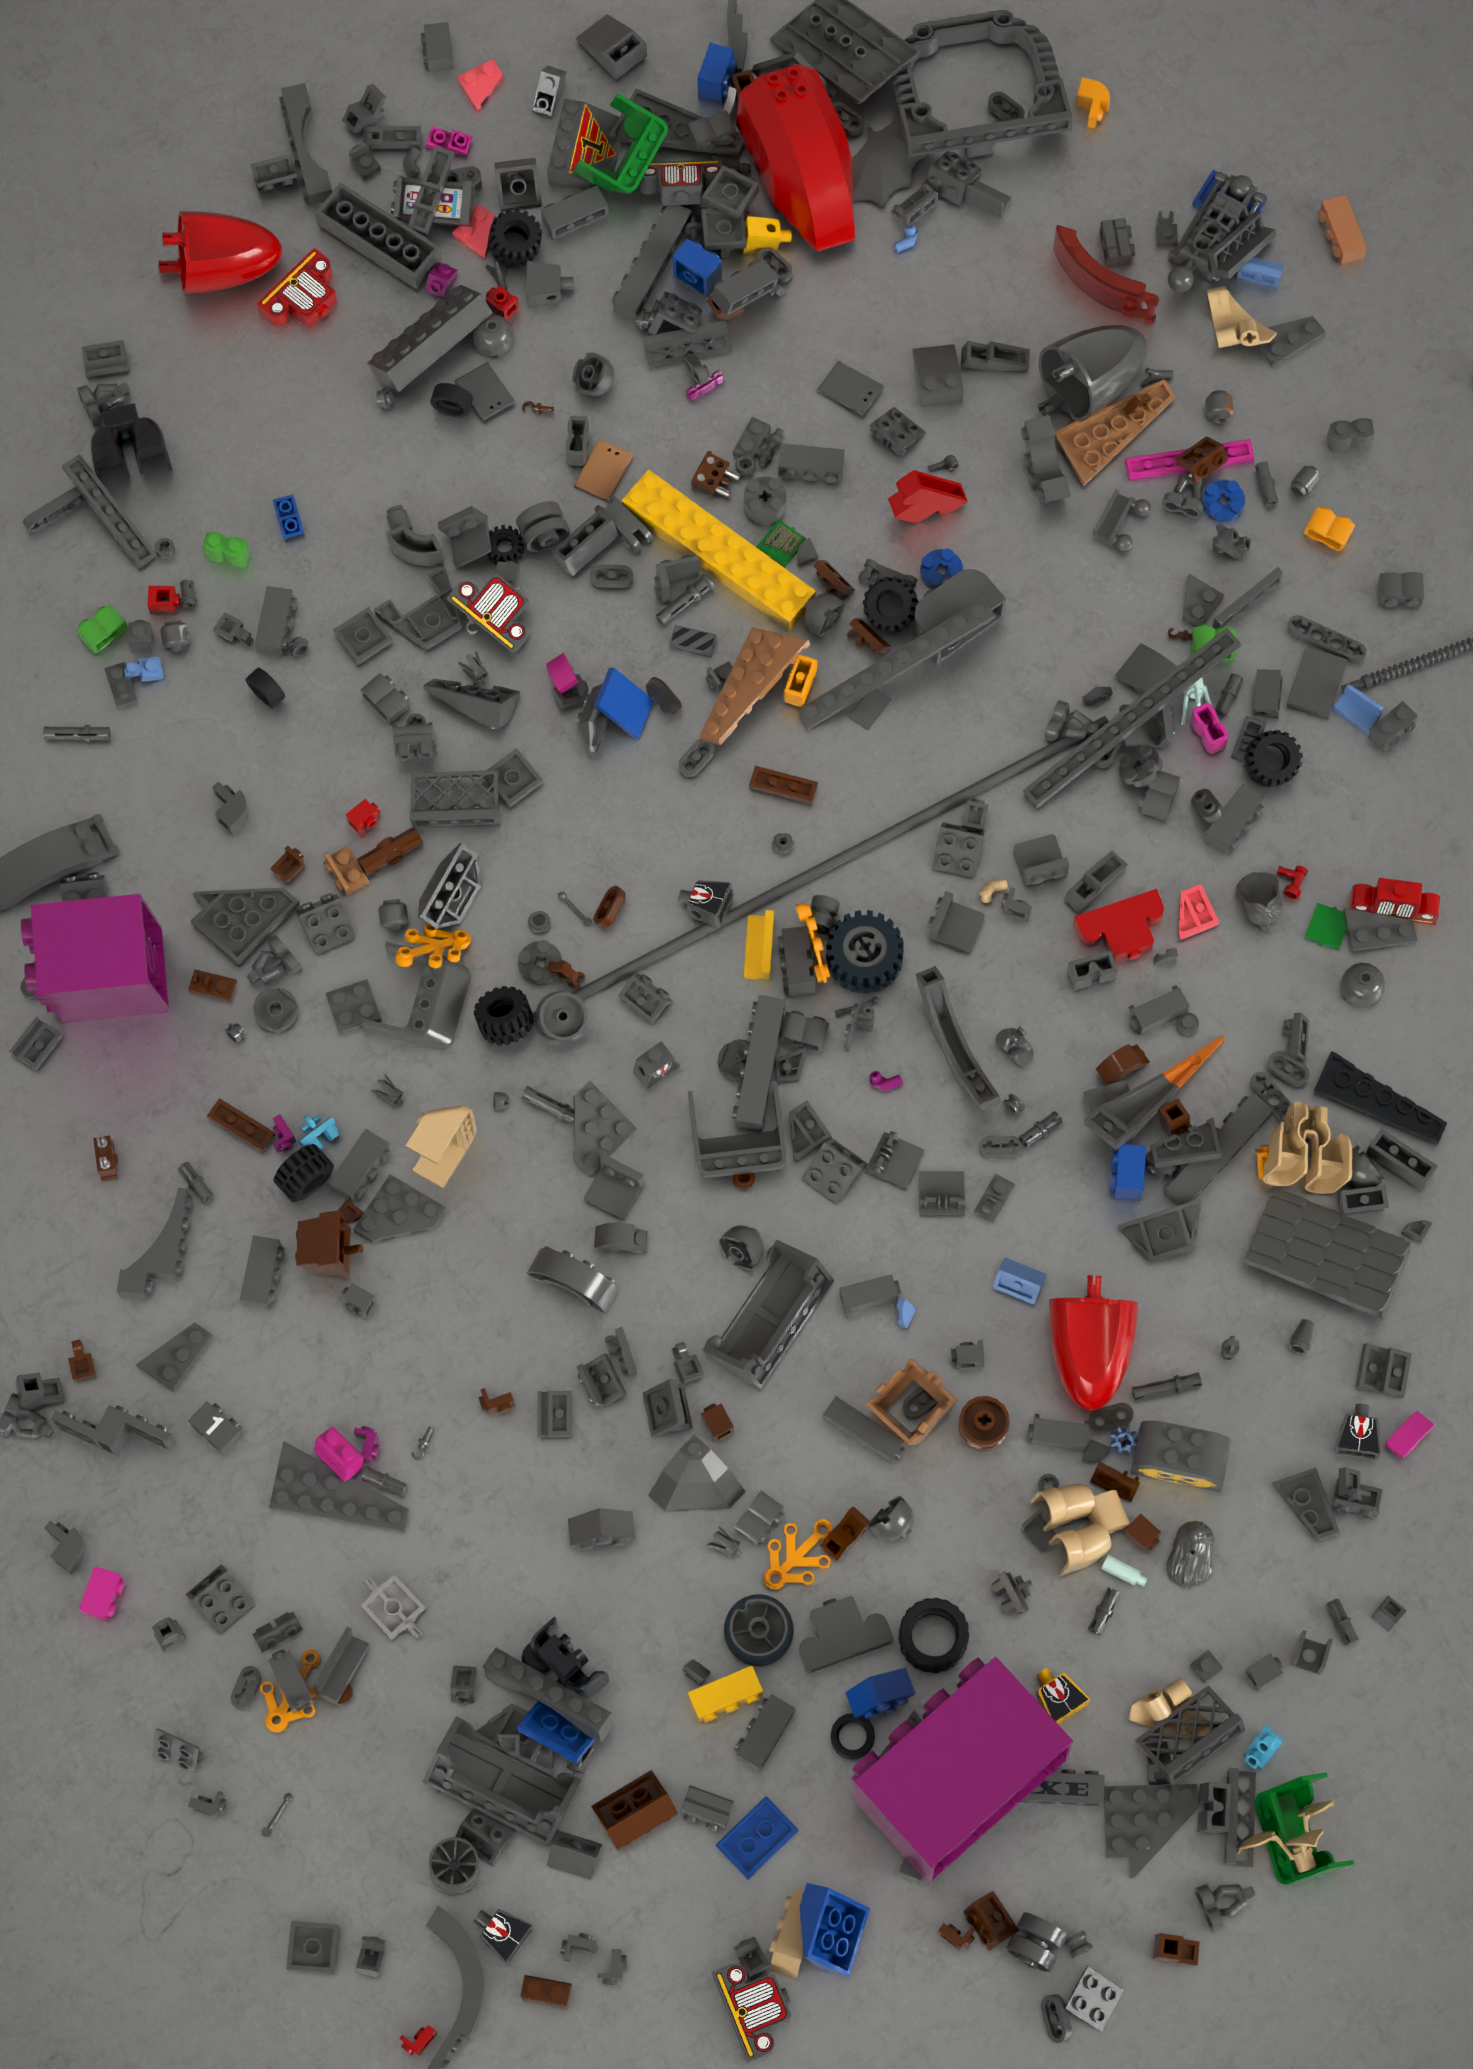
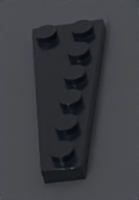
[1314,1051,1447,1145]

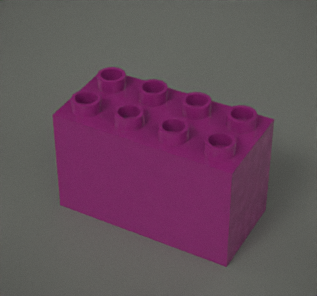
[21,894,169,1023]
[851,1656,1073,1884]

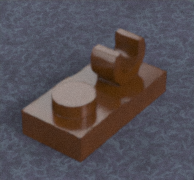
[813,560,855,599]
[847,618,892,654]
[188,969,238,1002]
[1090,1461,1140,1502]

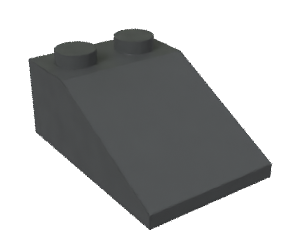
[912,344,964,407]

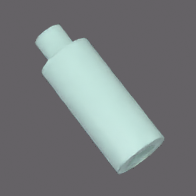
[1101,1554,1148,1587]

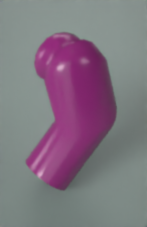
[869,1071,903,1091]

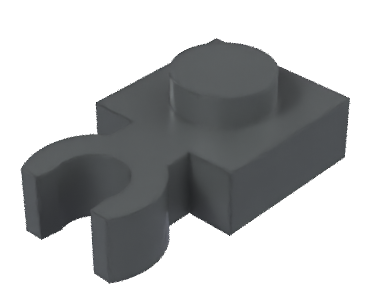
[1155,211,1178,247]

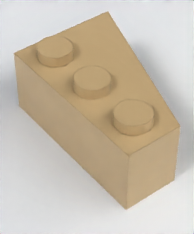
[769,1889,804,1980]

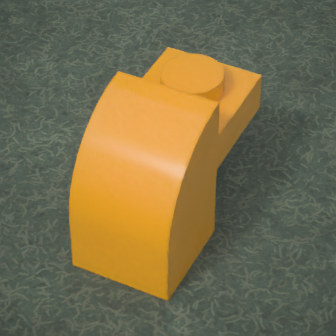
[1076,78,1110,129]

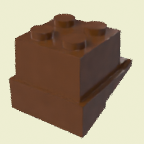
[295,1211,363,1280]

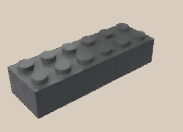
[315,182,442,289]
[367,285,493,392]

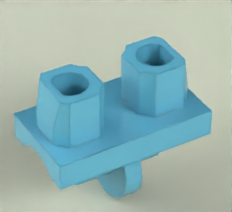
[298,1114,340,1149]
[1244,1725,1285,1769]

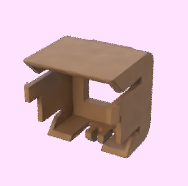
[865,1359,958,1445]

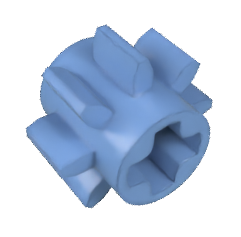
[1110,1424,1138,1453]

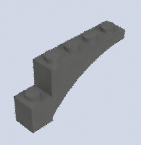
[117,1188,192,1300]

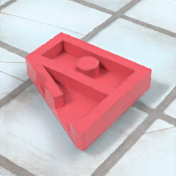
[457,59,503,111]
[453,204,495,258]
[1178,884,1219,940]

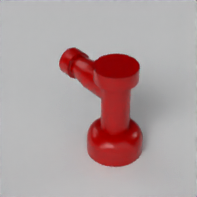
[1277,866,1308,900]

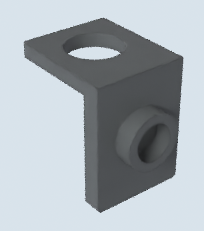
[1021,1509,1057,1552]
[1145,1741,1172,1785]

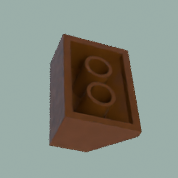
[591,1770,678,1850]

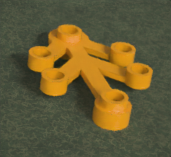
[795,902,830,983]
[395,924,471,968]
[763,1519,832,1590]
[260,1649,321,1733]

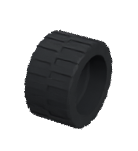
[898,1597,969,1673]

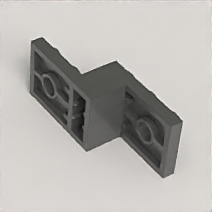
[51,1405,176,1457]

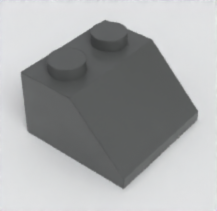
[494,158,541,210]

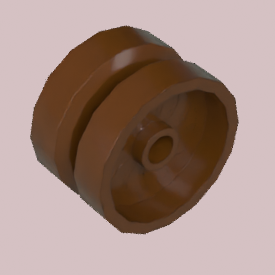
[958,1396,1010,1452]

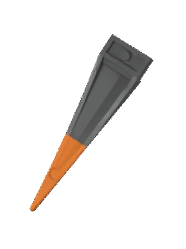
[1084,1036,1224,1150]

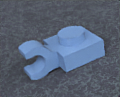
[123,657,164,682]

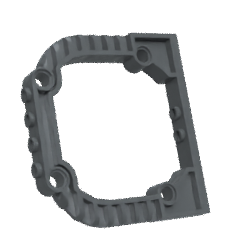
[890,10,1073,157]

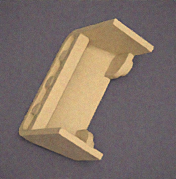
[405,1105,477,1188]

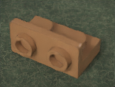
[323,846,370,896]

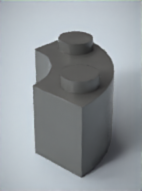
[386,524,444,566]

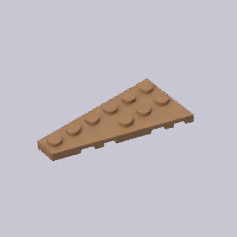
[1055,379,1175,487]
[700,627,811,745]

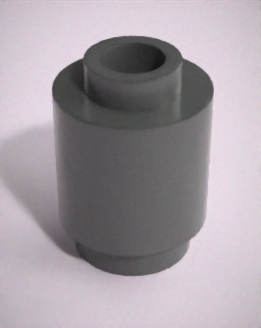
[1290,466,1321,497]
[386,505,413,531]

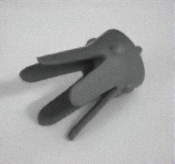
[458,651,488,683]
[371,1074,404,1106]
[707,1526,742,1558]
[567,1747,594,1776]

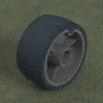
[724,1594,794,1666]

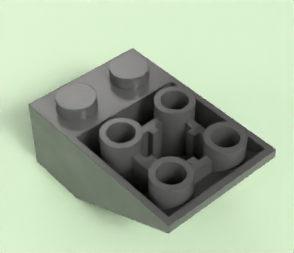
[576,14,647,80]

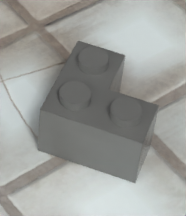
[568,1508,635,1550]

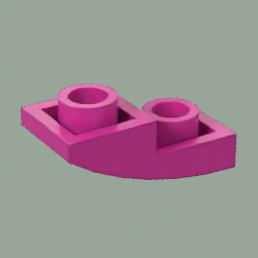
[425,126,473,156]
[546,652,579,694]
[1385,1411,1434,1460]

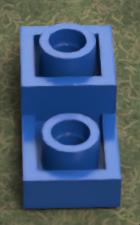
[273,494,304,539]

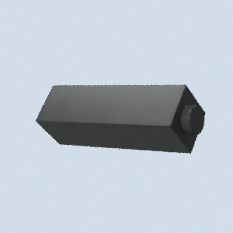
[823,1396,905,1464]

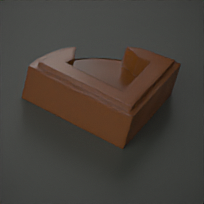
[1123,393,1152,415]
[338,1200,364,1223]

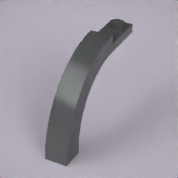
[915,966,1001,1111]
[426,1906,484,2069]

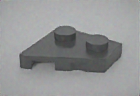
[1182,573,1224,627]
[789,1100,832,1162]

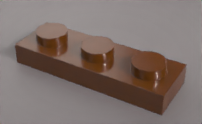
[749,766,818,805]
[207,1098,275,1153]

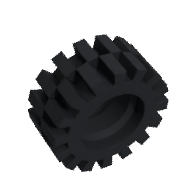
[487,525,524,565]

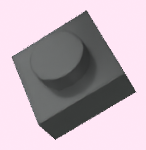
[1190,1650,1223,1684]

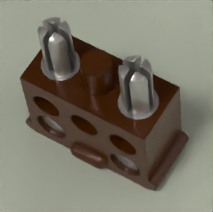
[691,451,741,498]
[93,1135,118,1181]

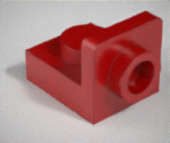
[399,2025,438,2056]

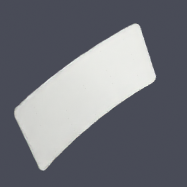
[723,86,736,116]

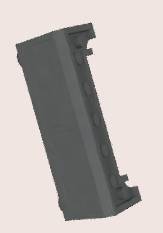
[702,1240,834,1390]
[423,1716,581,1846]

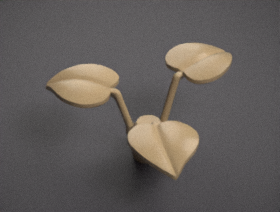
[1236,1800,1335,1872]

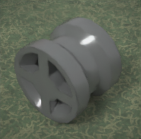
[1064,1931,1093,1959]

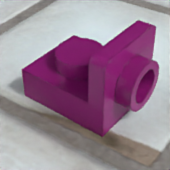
[272,1114,297,1153]

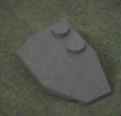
[575,683,611,760]
[418,843,481,929]

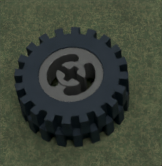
[826,910,904,994]

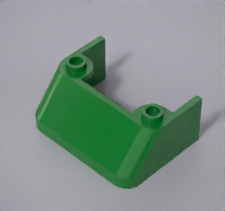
[573,93,668,194]
[1255,1772,1354,1885]

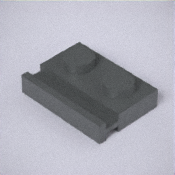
[82,340,128,378]
[9,1017,63,1071]
[538,1391,571,1438]

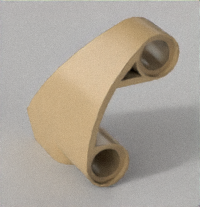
[1207,286,1277,348]
[1128,1678,1215,1746]

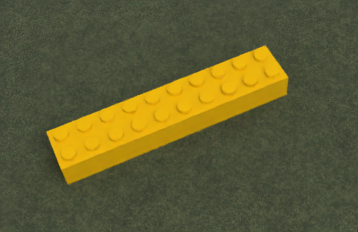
[622,469,816,632]

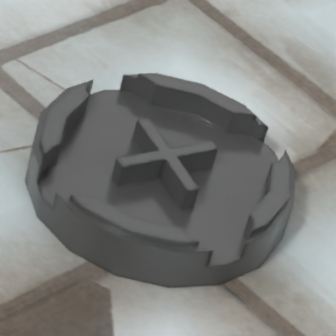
[718,1039,750,1084]

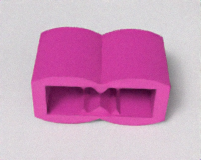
[1191,703,1228,754]

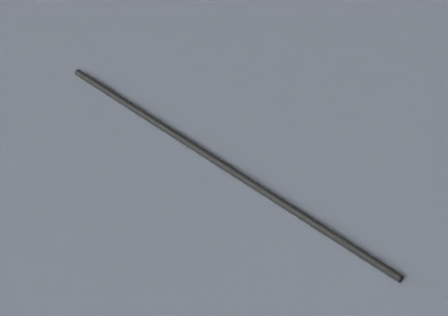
[531,716,1109,1026]

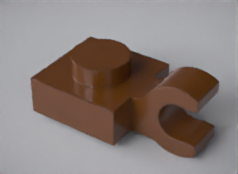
[546,960,585,989]
[68,1339,96,1382]

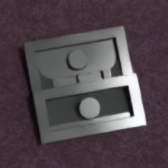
[1115,643,1178,695]
[1355,1343,1412,1398]

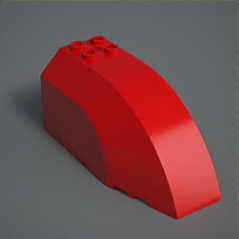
[736,64,855,252]

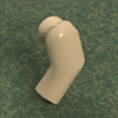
[979,879,1008,903]

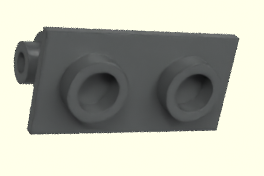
[252,1612,303,1652]

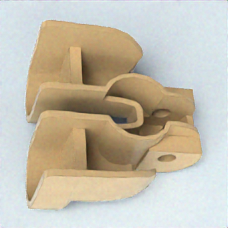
[1263,1101,1352,1194]
[1030,1484,1130,1576]

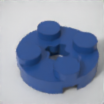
[1202,480,1245,522]
[920,549,963,589]

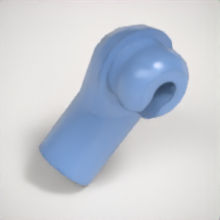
[893,224,918,253]

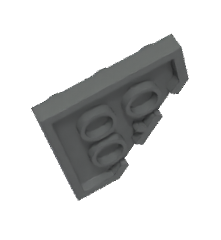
[752,51,836,98]
[573,1081,637,1176]
[353,1174,447,1243]

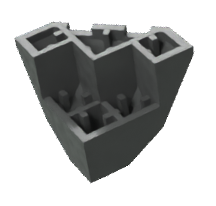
[648,1434,745,1511]

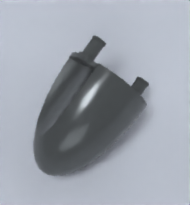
[1038,325,1147,421]

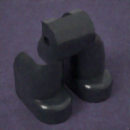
[91,403,173,483]
[521,1616,609,1700]

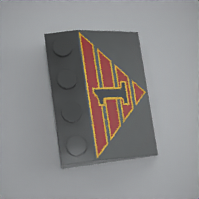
[547,99,621,193]

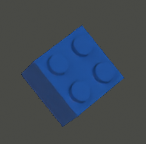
[697,43,737,105]
[672,239,722,298]
[1110,1144,1146,1201]
[845,1668,916,1719]

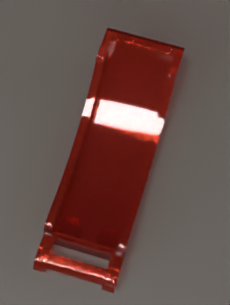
[1053,225,1159,325]

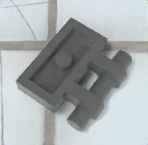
[733,417,784,467]

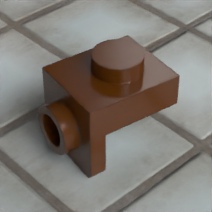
[271,845,305,884]
[478,1388,515,1415]

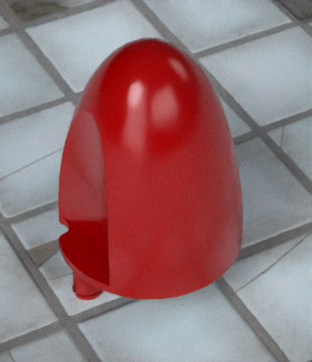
[158,211,282,294]
[1049,1275,1138,1411]

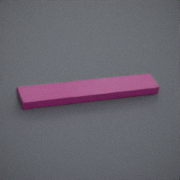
[1125,439,1254,481]

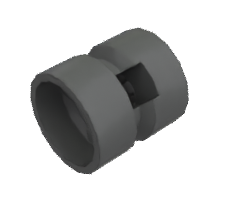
[805,895,840,935]

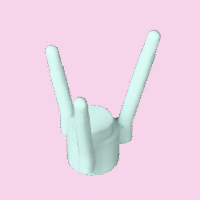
[1181,678,1213,725]

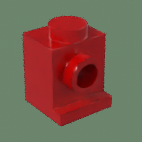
[486,285,519,319]
[147,586,180,614]
[345,798,381,838]

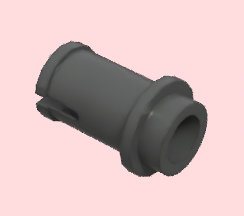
[180,579,197,609]

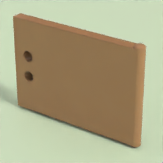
[574,439,633,501]

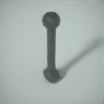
[558,892,592,927]
[835,997,880,1016]
[262,1793,293,1837]

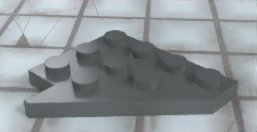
[191,888,300,966]
[1104,1784,1199,1878]

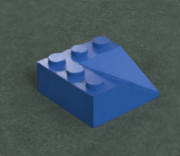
[800,1883,870,1977]

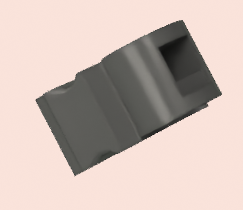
[152,1617,186,1652]

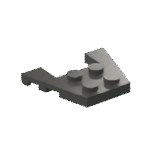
[374,566,463,651]

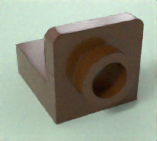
[937,1923,975,1951]

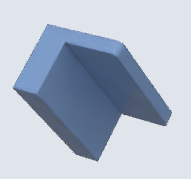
[1237,257,1284,288]
[1333,684,1384,733]
[992,1258,1046,1304]

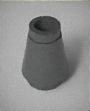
[1289,1319,1314,1354]

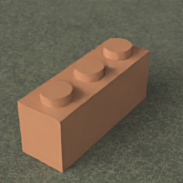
[1318,195,1367,264]

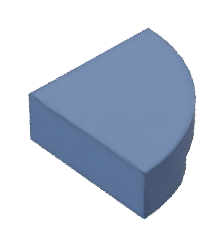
[896,1298,916,1329]

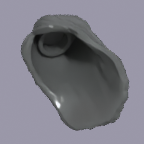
[1236,872,1283,932]
[1166,1521,1214,1588]

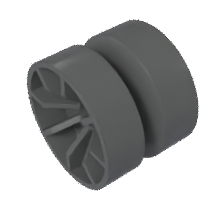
[429,1837,479,1895]
[1006,1912,1068,1973]

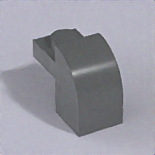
[342,84,387,134]
[212,781,248,835]
[594,1222,648,1254]
[15,1373,64,1409]
[44,1521,85,1574]

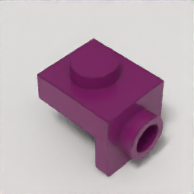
[426,262,458,298]
[354,1426,380,1464]

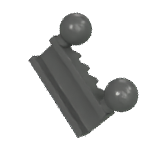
[1093,489,1151,551]

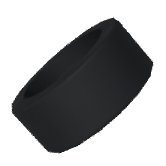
[430,383,473,417]
[245,667,286,709]
[830,1713,875,1760]

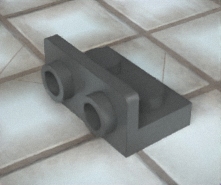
[618,974,673,1023]

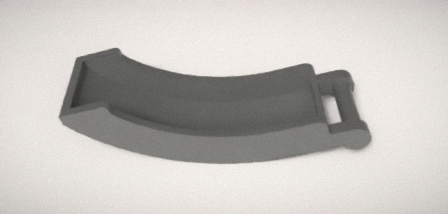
[0,814,120,911]

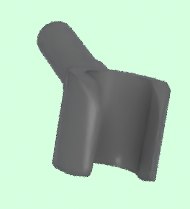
[928,455,959,471]

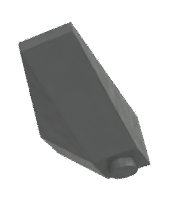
[423,679,520,729]

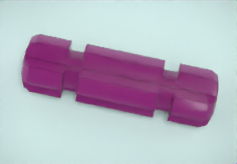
[686,371,724,401]

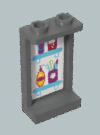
[391,175,475,227]

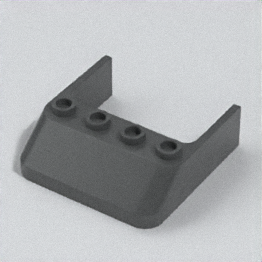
[363,942,471,1049]
[688,1081,787,1178]

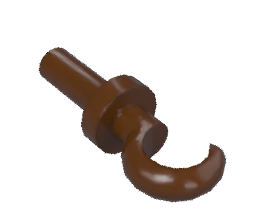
[522,401,554,414]
[1167,628,1192,641]

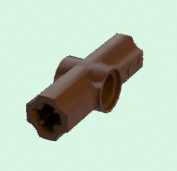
[357,827,423,876]

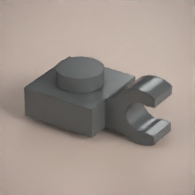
[213,612,253,646]
[672,1342,704,1384]

